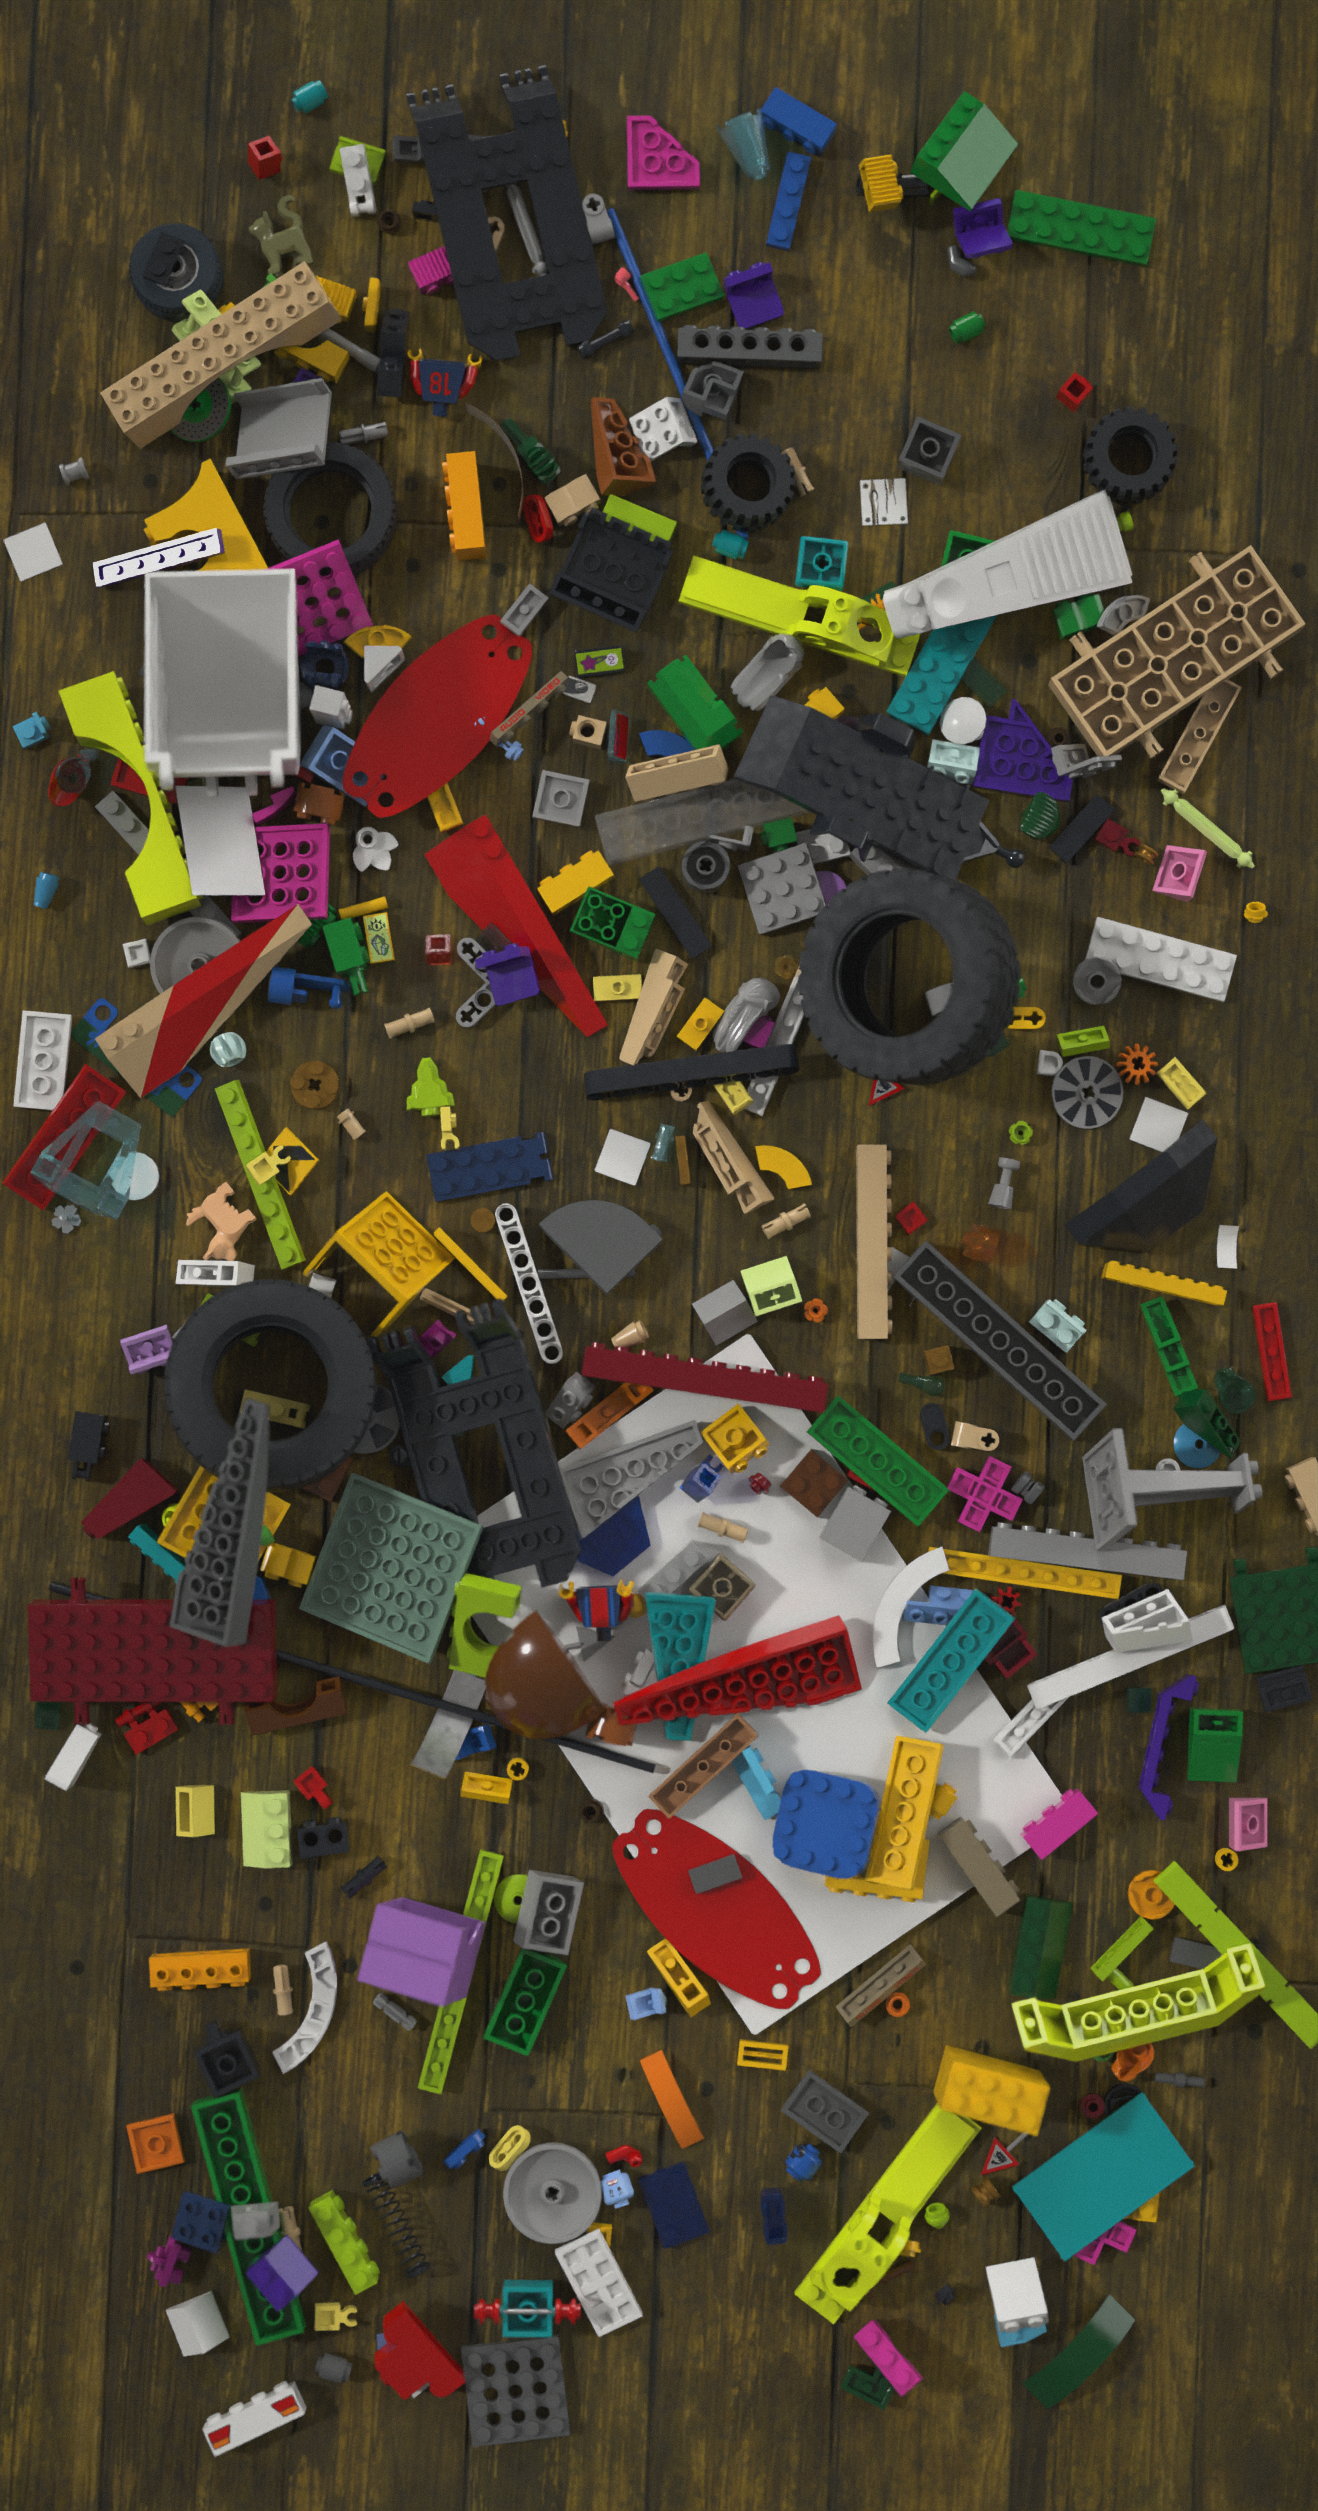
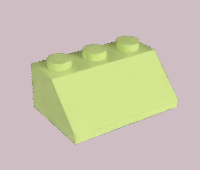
[241,1790,293,1868]

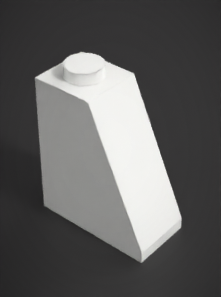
[45,1722,102,1790]

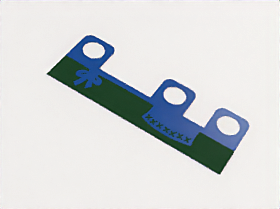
[70,998,202,1118]

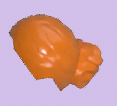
[1112,2043,1155,2082]

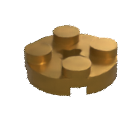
[290,1060,339,1109]

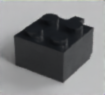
[194,2020,262,2098]

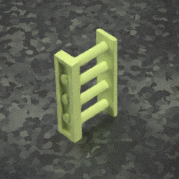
[172,289,261,404]

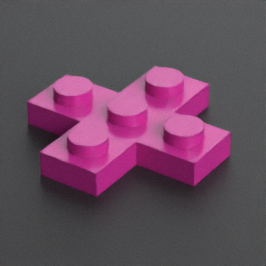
[947,1456,1023,1532]
[1073,2221,1137,2265]

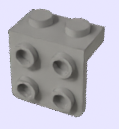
[1051,744,1122,779]

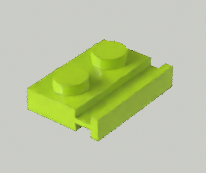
[329,136,386,186]

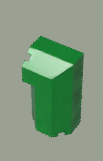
[647,655,743,751]

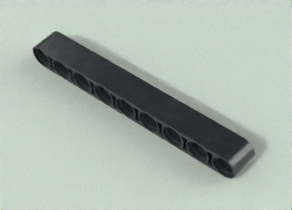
[584,1044,800,1101]

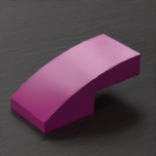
[252,786,296,826]

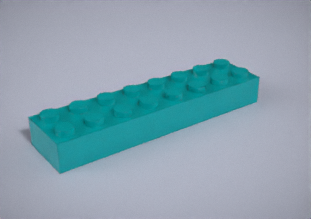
[128,1523,187,1584]

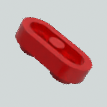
[523,495,553,542]

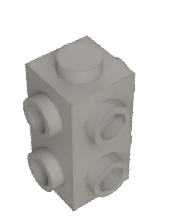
[545,1372,596,1429]

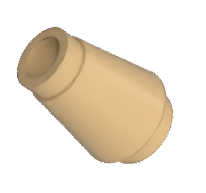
[611,1321,649,1348]

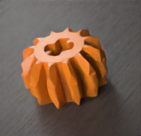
[1116,1044,1158,1085]

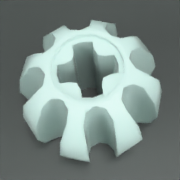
[210,1032,247,1067]

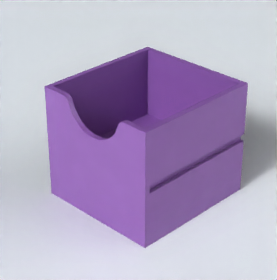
[358,1897,486,2006]

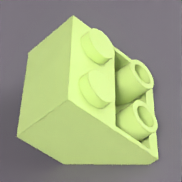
[740,1256,802,1317]

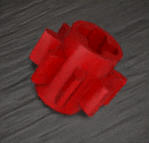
[991,1586,1022,1615]

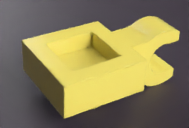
[440,1107,460,1151]

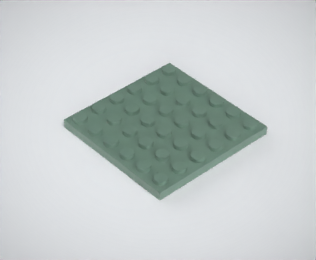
[299,1473,484,1664]

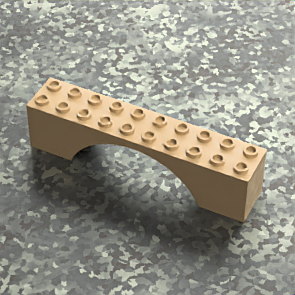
[100,261,342,449]

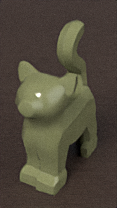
[249,195,314,278]

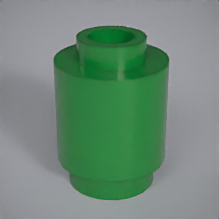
[948,311,986,344]

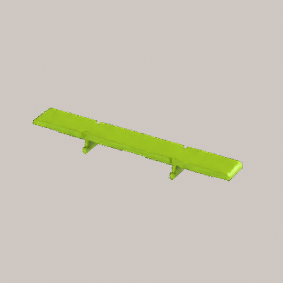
[1153,1861,1318,2050]

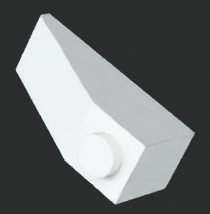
[176,1260,255,1289]

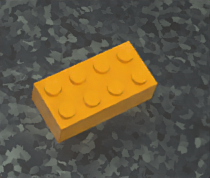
[442,451,487,561]

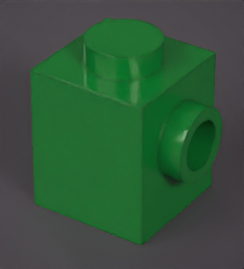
[760,817,797,853]

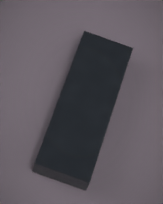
[1048,794,1115,864]

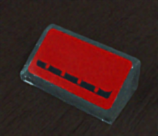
[608,710,630,763]

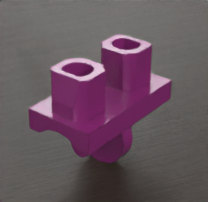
[418,1319,456,1359]
[147,2235,191,2287]

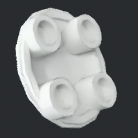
[940,697,986,745]

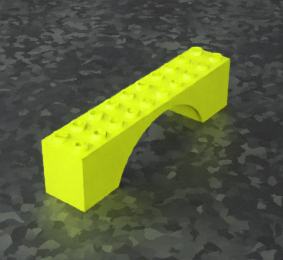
[59,671,203,926]

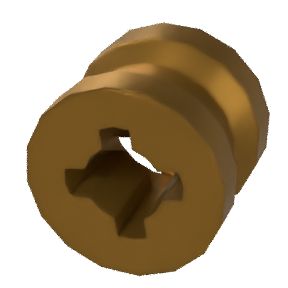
[971,2176,1001,2208]

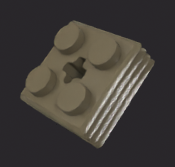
[689,1553,756,1621]

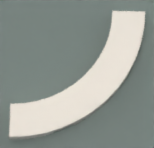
[873,1547,949,1668]
[272,1941,337,2074]

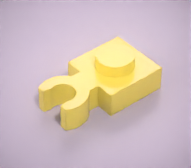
[245,1146,291,1186]
[314,2303,357,2331]

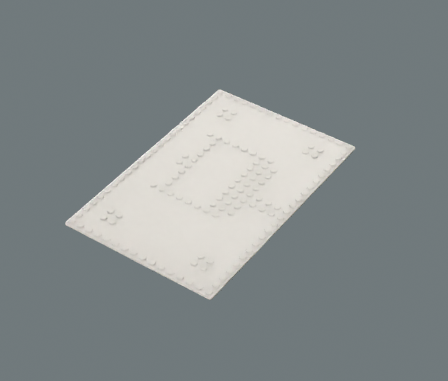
[472,1334,1061,2034]

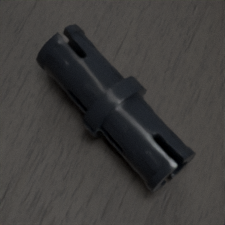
[340,1855,388,1899]

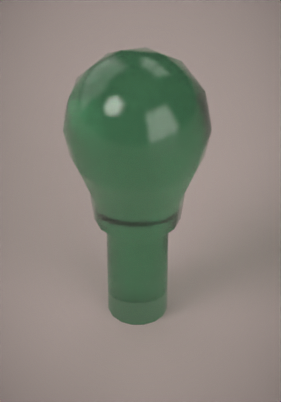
[898,1373,945,1397]

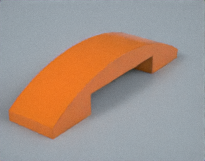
[565,1382,654,1450]
[640,2049,704,2149]

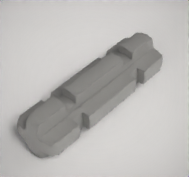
[373,1993,417,2031]

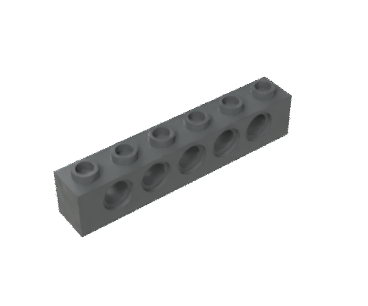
[677,325,822,368]

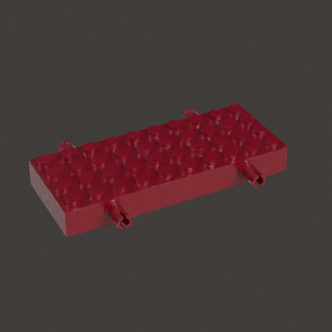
[27,1577,278,1725]

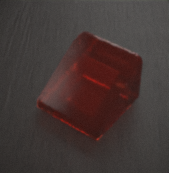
[426,934,451,965]

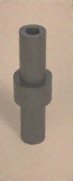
[1154,2072,1204,2088]

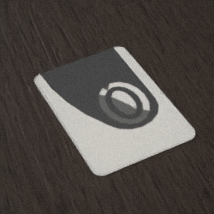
[563,676,596,703]

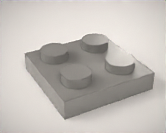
[532,770,590,828]

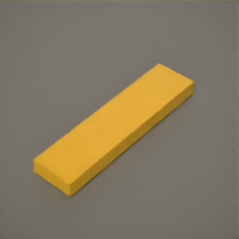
[434,1227,508,1302]

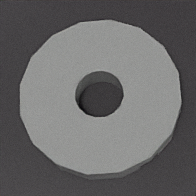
[1073,956,1121,1005]

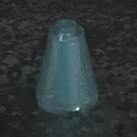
[716,109,770,181]

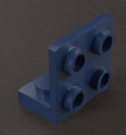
[171,2191,230,2253]

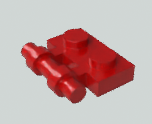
[115,1702,179,1755]

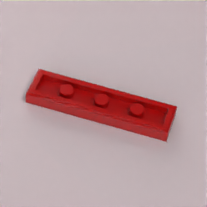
[1252,1302,1292,1401]

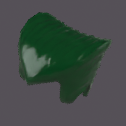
[1020,792,1059,840]

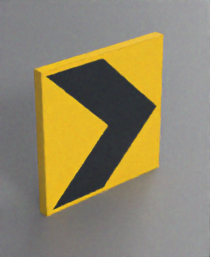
[266,1127,319,1195]

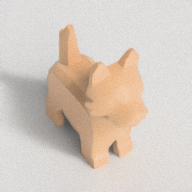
[186,1182,257,1261]

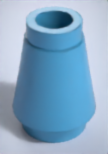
[33,871,60,909]

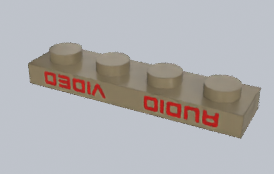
[489,671,568,746]
[836,1944,926,2027]

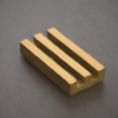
[675,1135,691,1186]

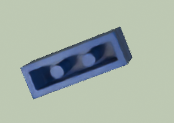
[760,87,837,156]

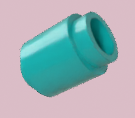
[291,80,328,114]
[712,529,749,560]

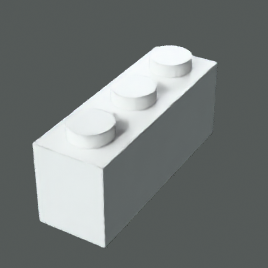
[310,686,353,730]

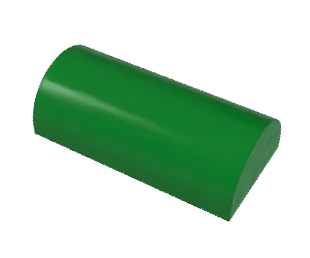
[483,1947,567,2056]

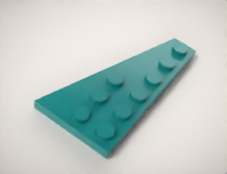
[644,1592,716,1741]

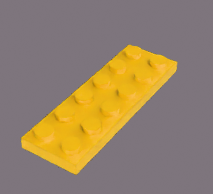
[865,1735,944,1891]

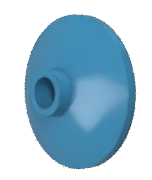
[1173,1424,1220,1468]

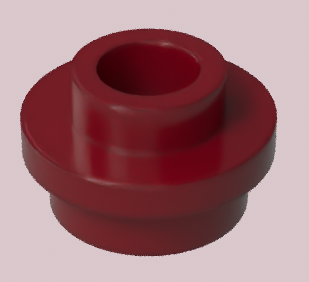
[749,1472,771,1495]
[1080,2093,1105,2119]

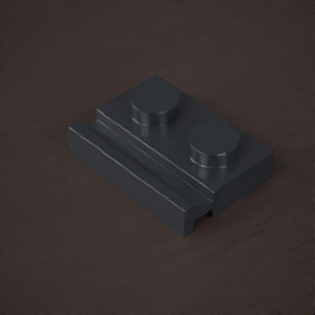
[1255,1665,1313,1712]

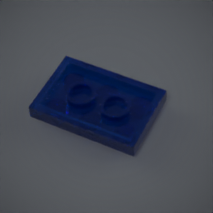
[639,2161,710,2249]

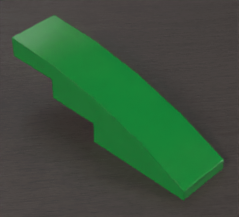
[1140,1296,1198,1398]

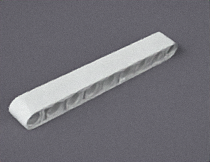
[1027,1605,1234,1709]

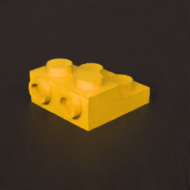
[700,1403,770,1474]

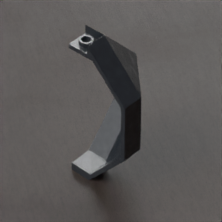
[1065,1119,1218,1253]

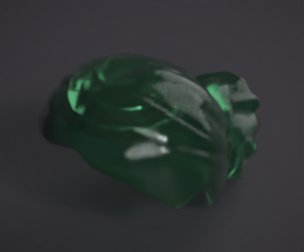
[1214,1367,1256,1414]

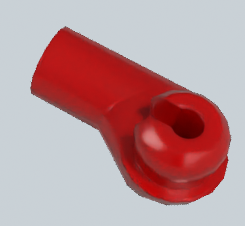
[605,2145,642,2168]

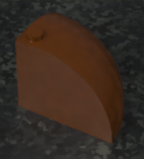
[484,1610,606,1739]

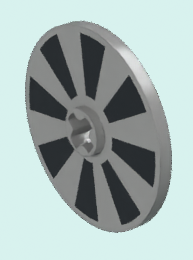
[1051,1056,1123,1129]

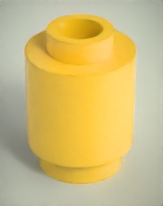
[930,1782,958,1820]

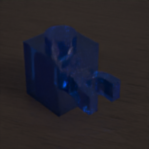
[679,1454,724,1503]

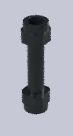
[577,320,634,360]

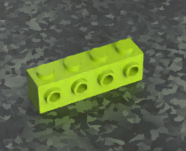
[309,2190,380,2295]

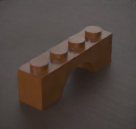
[245,1676,347,1735]

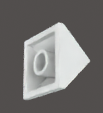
[364,646,405,693]
[166,2291,230,2356]

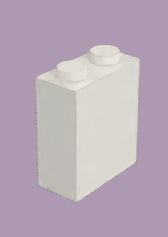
[986,2258,1048,2333]

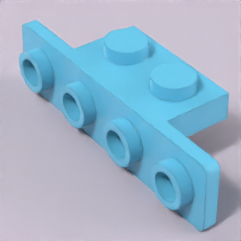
[731,1745,781,1820]

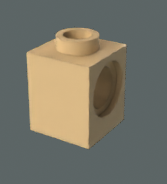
[569,715,607,750]

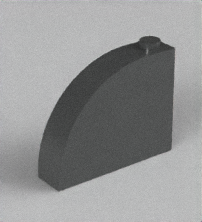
[539,1200,663,1296]

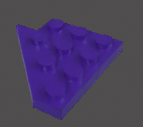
[973,699,1073,803]

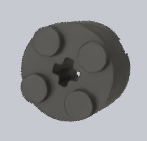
[681,841,730,894]
[370,2130,423,2189]

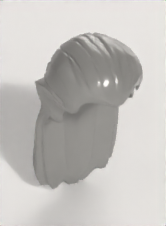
[731,633,804,711]
[712,978,780,1052]

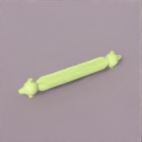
[1161,788,1255,869]

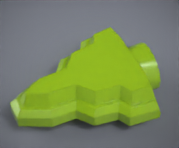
[407,1057,455,1117]

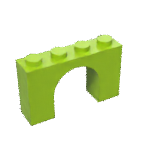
[447,1573,522,1677]

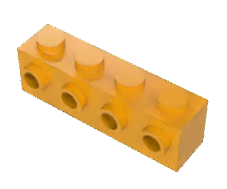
[149,1948,251,1991]

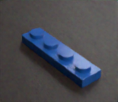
[766,152,811,252]

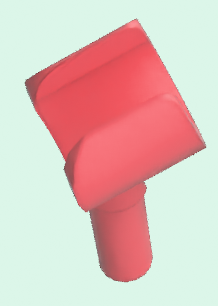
[615,268,639,302]

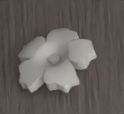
[51,1205,81,1234]

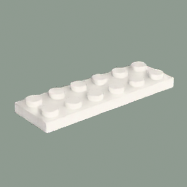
[1085,917,1237,1002]

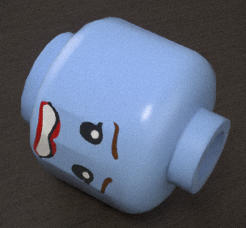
[600,2170,634,2209]

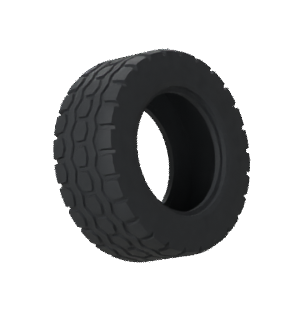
[798,869,1020,1085]

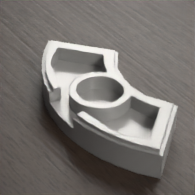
[1097,595,1150,635]

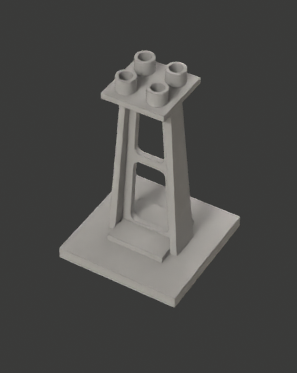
[1082,1429,1262,1551]

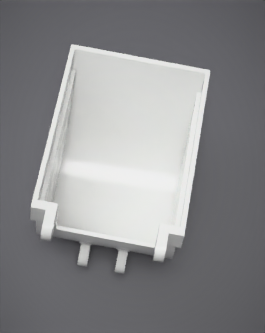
[145,569,301,797]

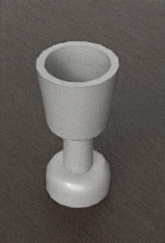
[988,1157,1020,1210]

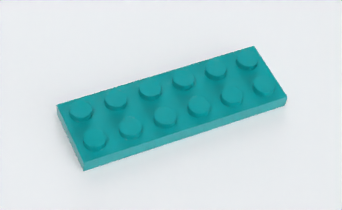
[886,615,998,736]
[887,1588,1015,1733]

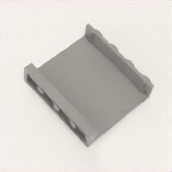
[226,378,332,479]

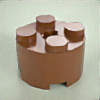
[293,782,346,826]
[585,1703,637,1746]

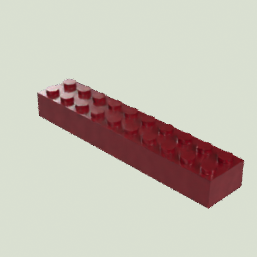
[581,1342,828,1413]

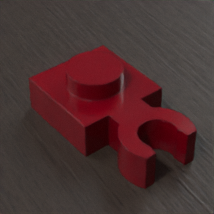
[1094,818,1140,857]

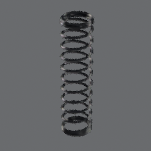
[361,2172,431,2278]

